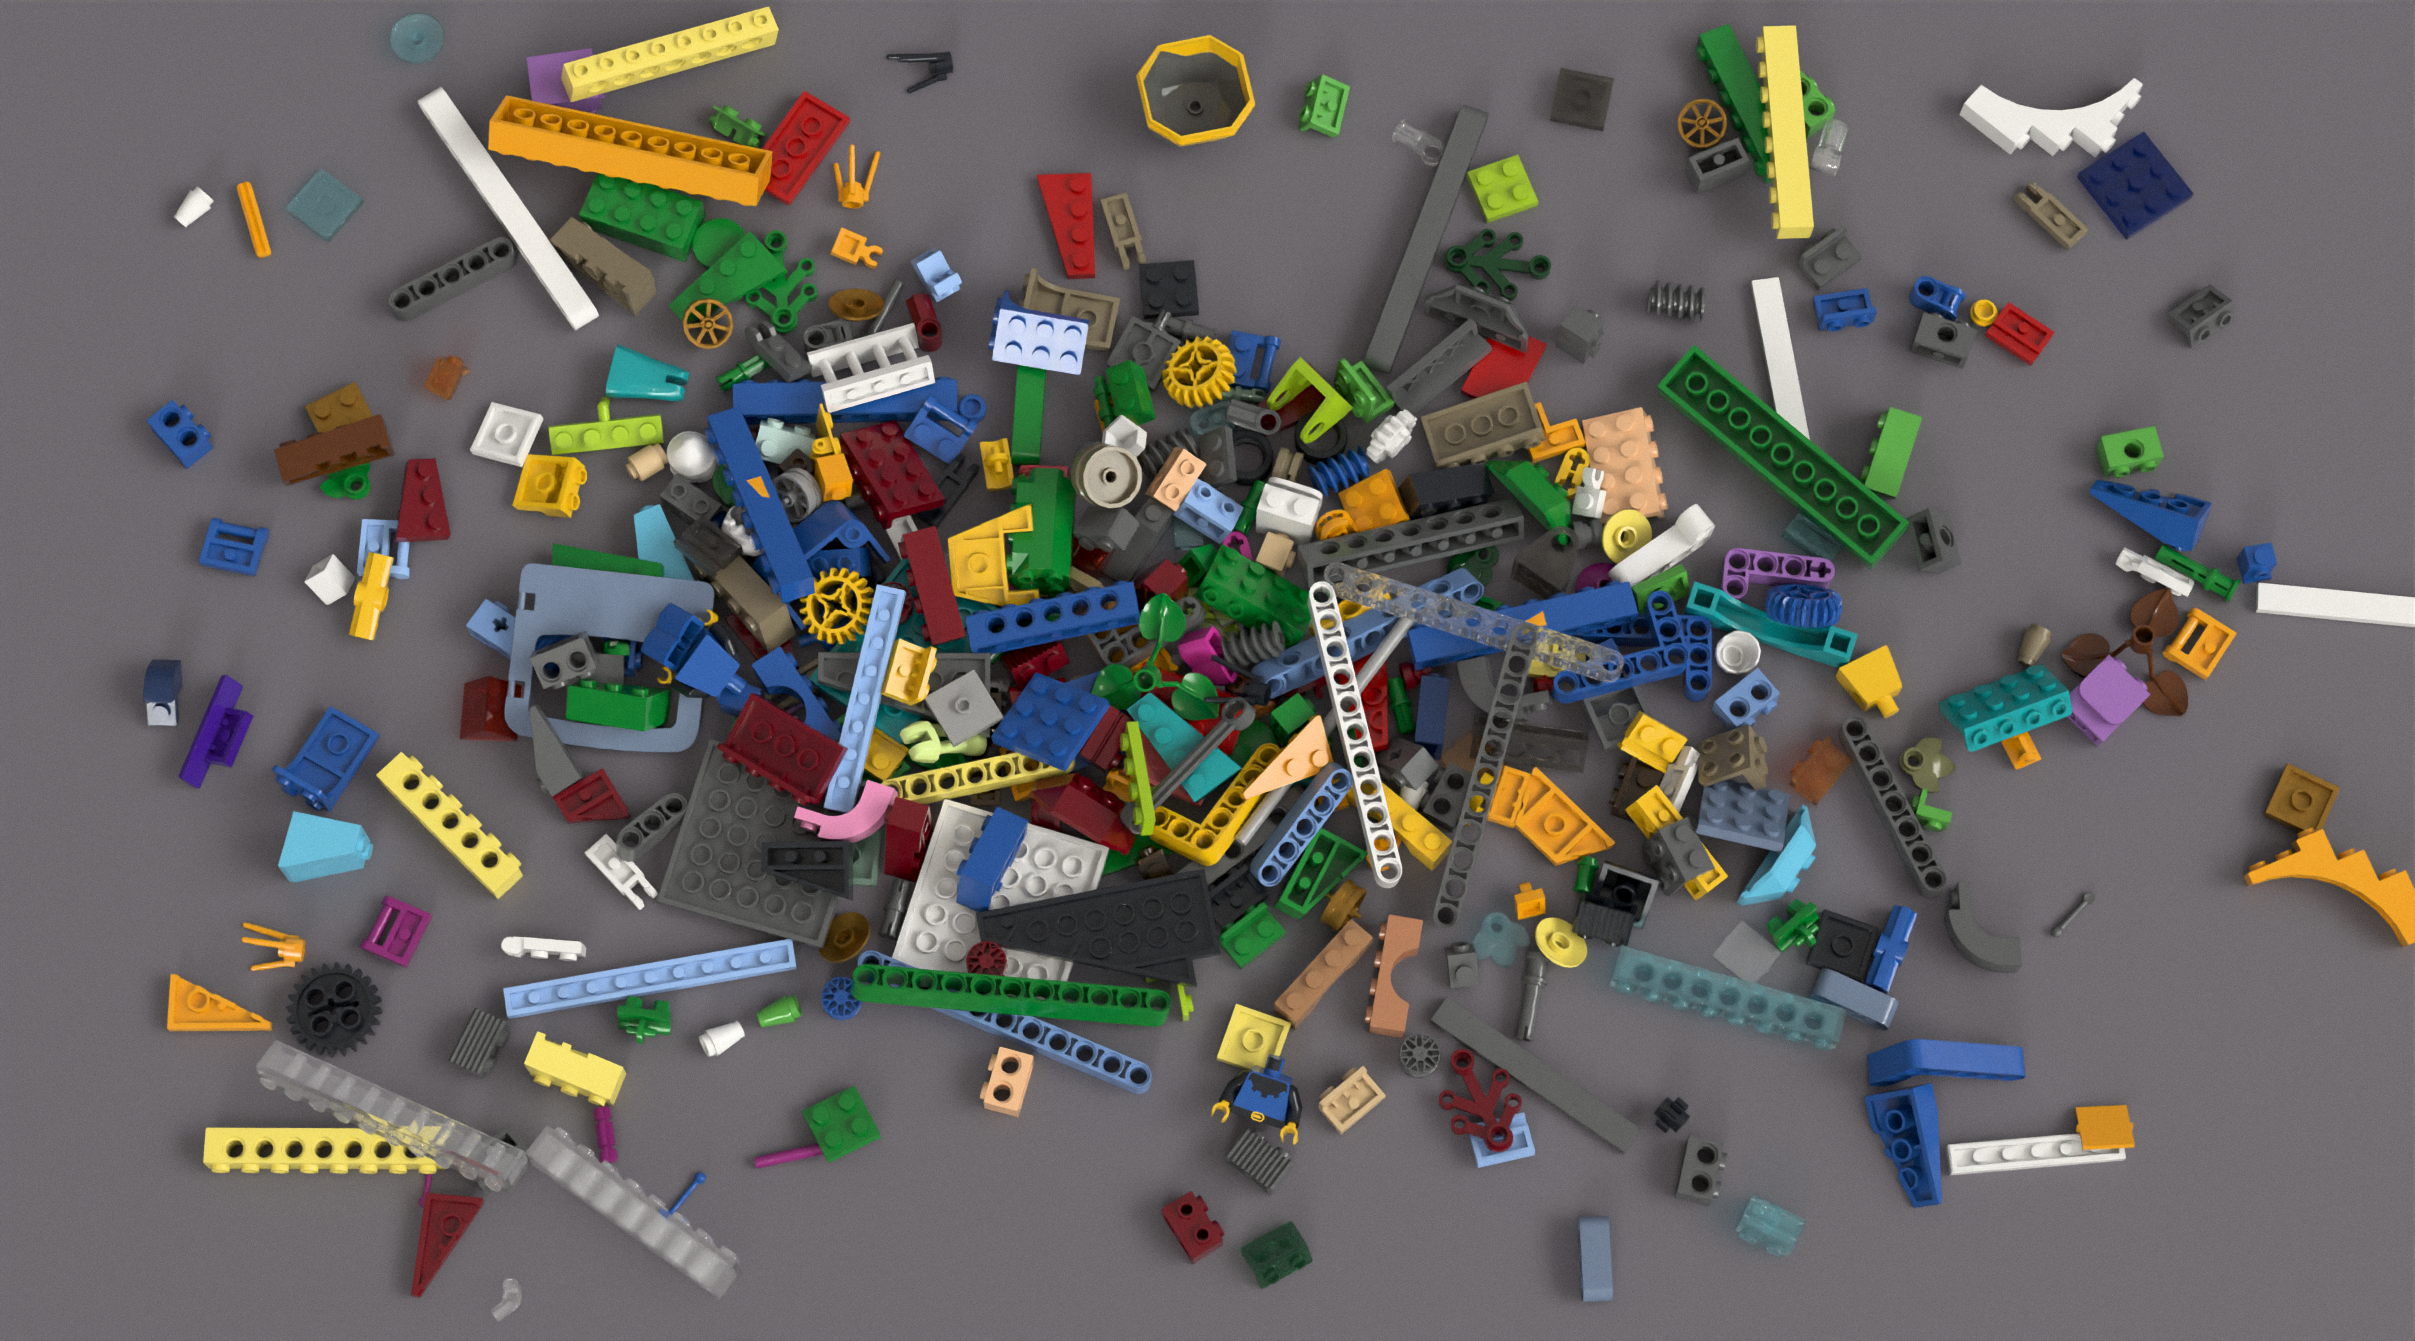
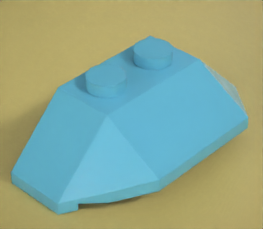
[1737,804,1816,906]

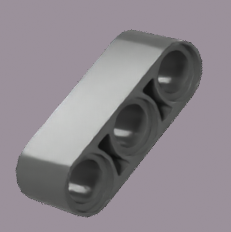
[616,792,687,862]

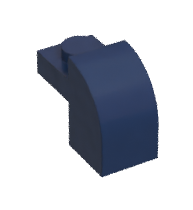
[143,659,182,726]

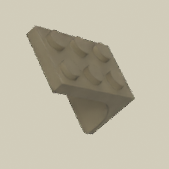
[1018,267,1120,353]

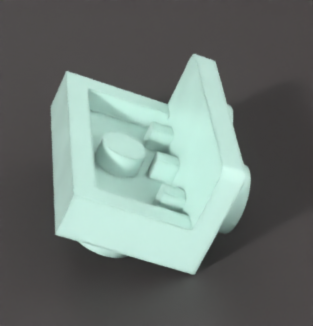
[755,418,815,464]

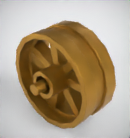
[1678,99,1727,149]
[682,298,733,349]
[1320,879,1367,934]

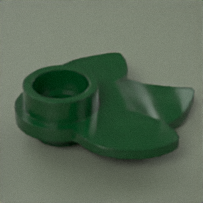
[1447,546,1499,587]

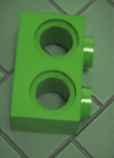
[1800,70,1836,139]

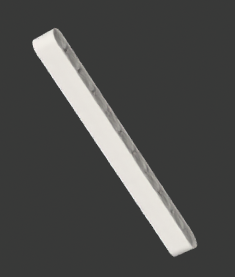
[417,86,599,331]
[1307,582,1402,888]

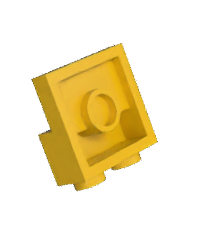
[512,454,587,518]

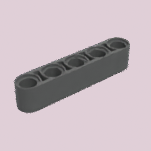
[389,237,517,321]

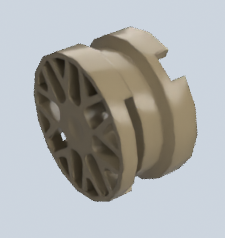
[1271,447,1304,483]

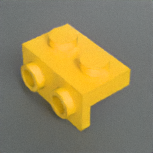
[881,639,937,706]

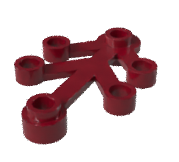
[1439,1049,1522,1153]

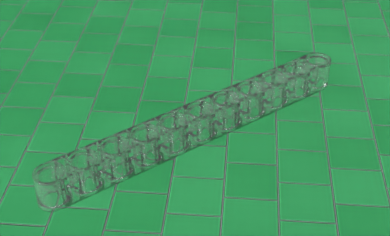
[1323,562,1624,683]

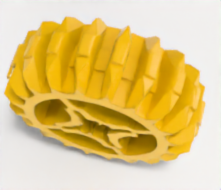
[1162,336,1237,409]
[799,568,874,645]

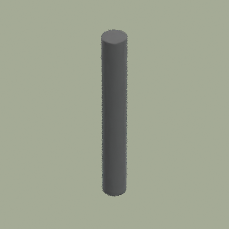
[864,279,904,337]

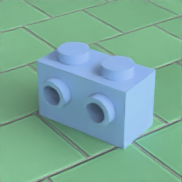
[1173,478,1244,544]

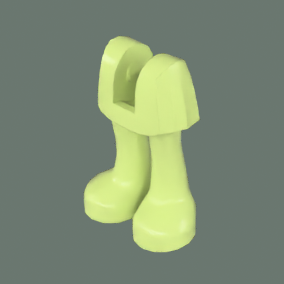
[900,721,987,763]

